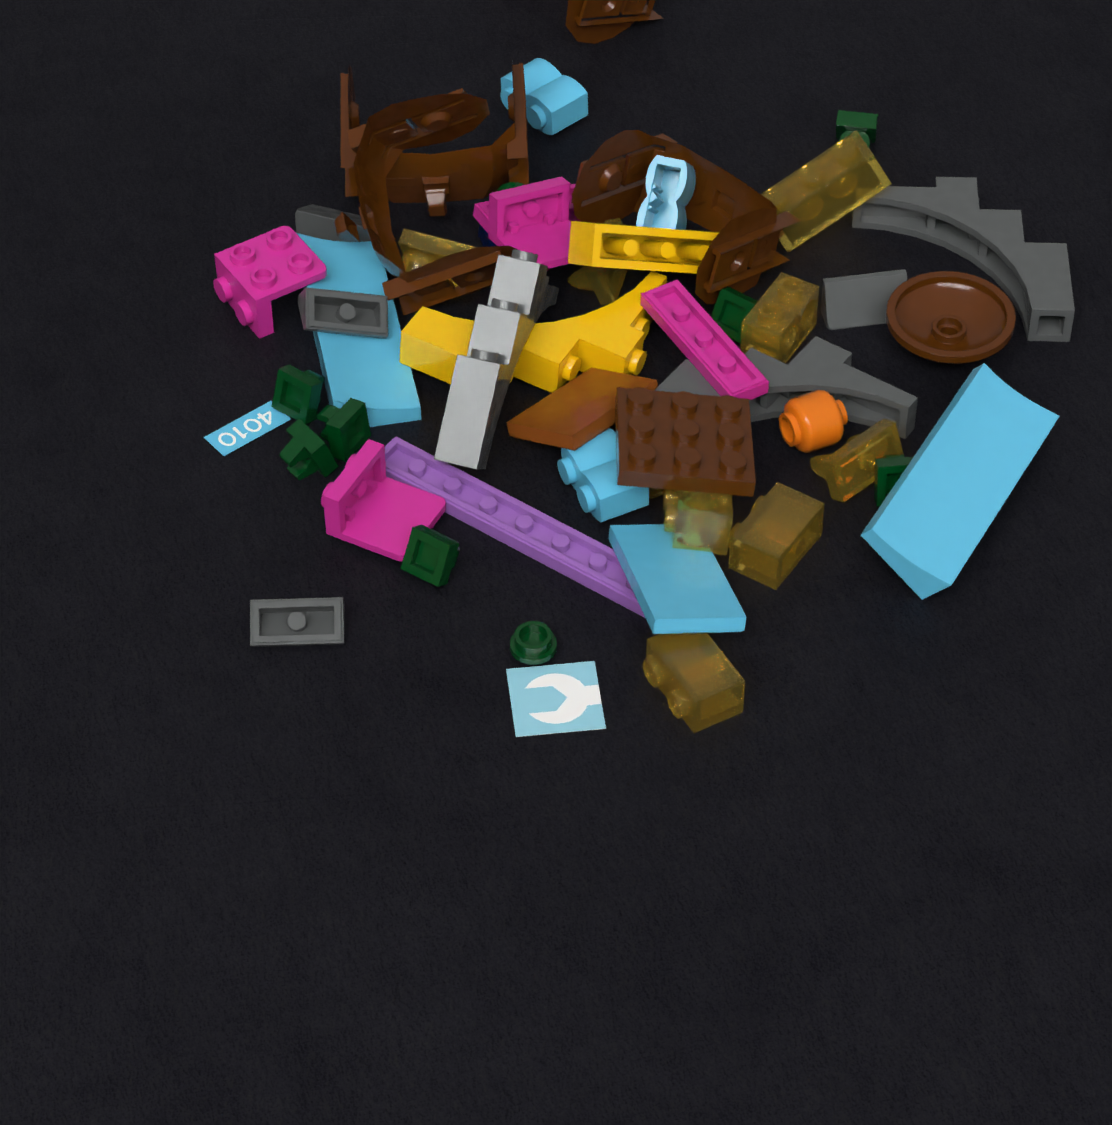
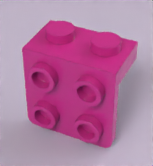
[488,176,576,271]
[213,226,327,339]
[321,439,446,562]

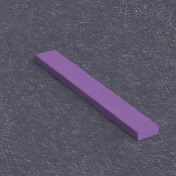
[384,436,645,618]

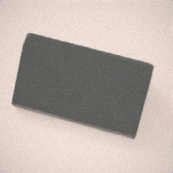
[295,204,371,242]
[821,269,907,330]
[298,287,388,338]
[250,597,345,647]

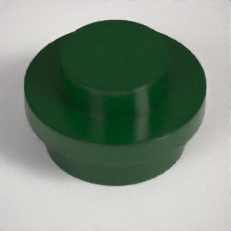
[510,621,557,665]

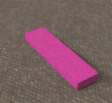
[641,279,769,400]

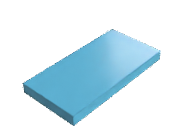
[608,524,747,634]

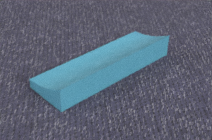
[296,233,421,427]
[861,363,1060,600]

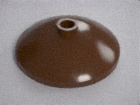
[886,271,1016,364]

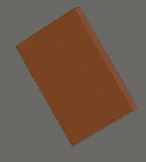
[506,368,658,451]

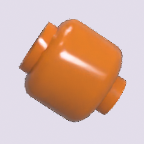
[779,390,848,453]

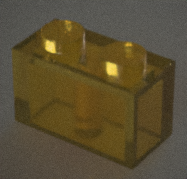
[727,482,825,590]
[643,633,745,733]

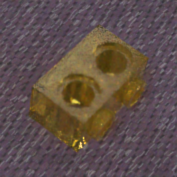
[740,272,819,364]
[663,489,733,555]

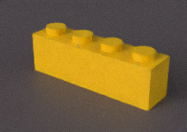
[568,221,720,274]

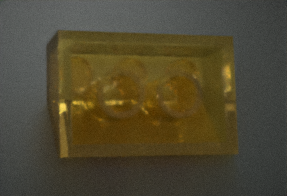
[761,130,892,253]

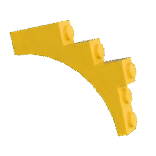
[399,271,667,393]

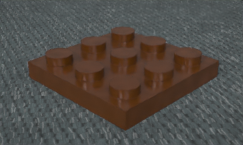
[615,387,756,497]

